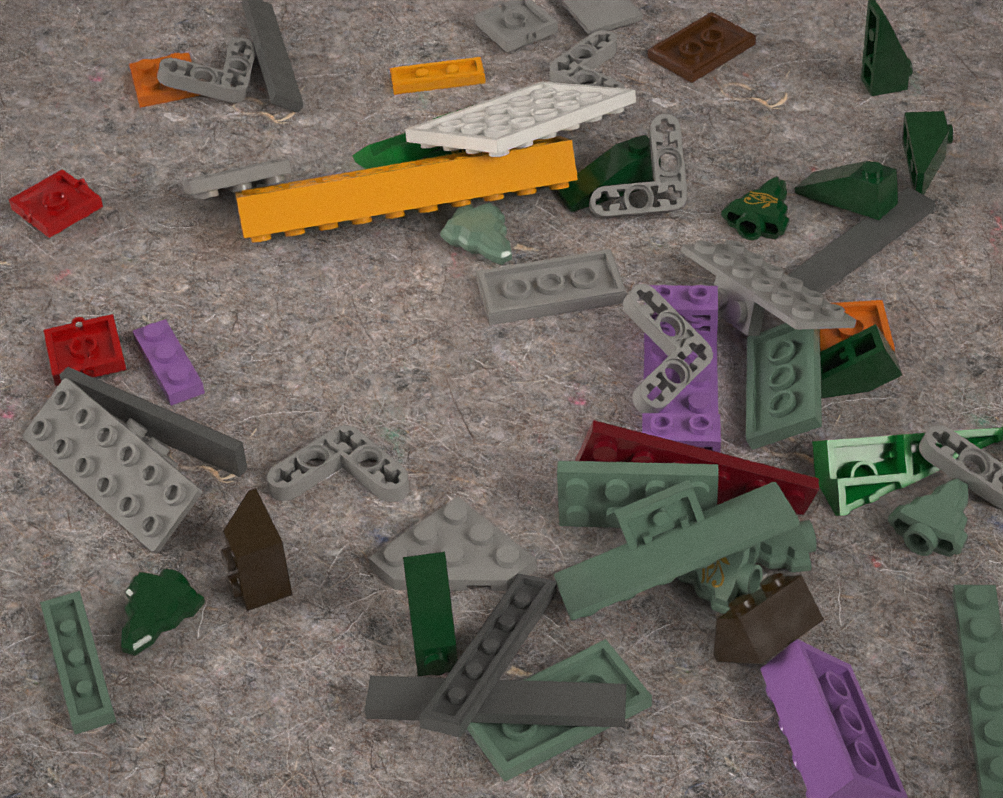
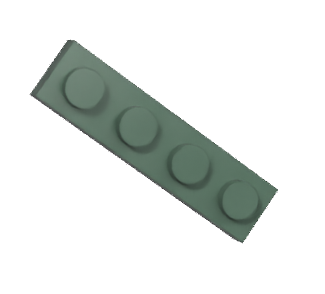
[40,591,116,735]

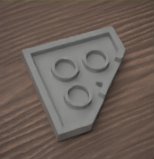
[368,496,537,591]

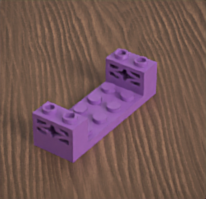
[642,285,721,453]

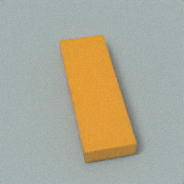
[390,57,485,95]

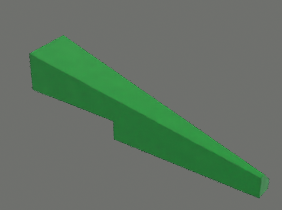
[812,427,1003,516]

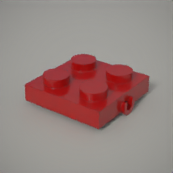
[9,169,103,238]
[43,314,127,386]

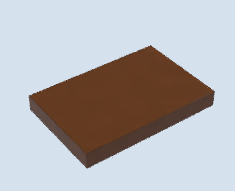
[648,12,756,83]

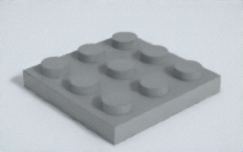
[182,159,292,200]

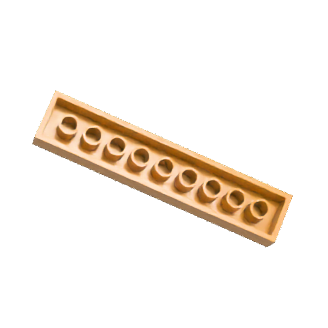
[235,136,578,242]

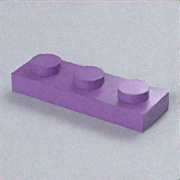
[133,319,205,406]

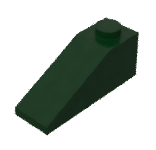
[861,0,913,97]
[902,111,953,195]
[557,134,661,213]
[794,161,898,220]
[820,324,903,398]
[403,552,458,677]

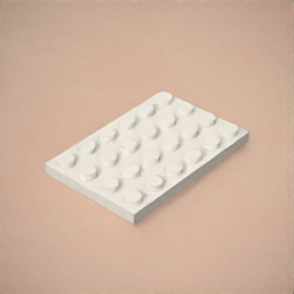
[405,81,636,157]

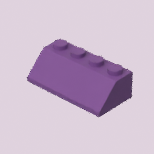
[760,639,908,798]

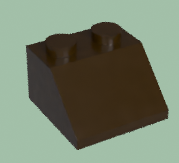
[220,488,292,611]
[713,573,824,664]

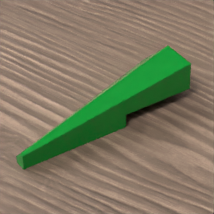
[352,109,462,169]

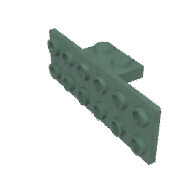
[554,480,800,620]

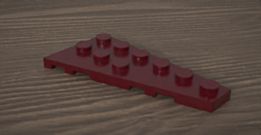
[557,420,819,515]

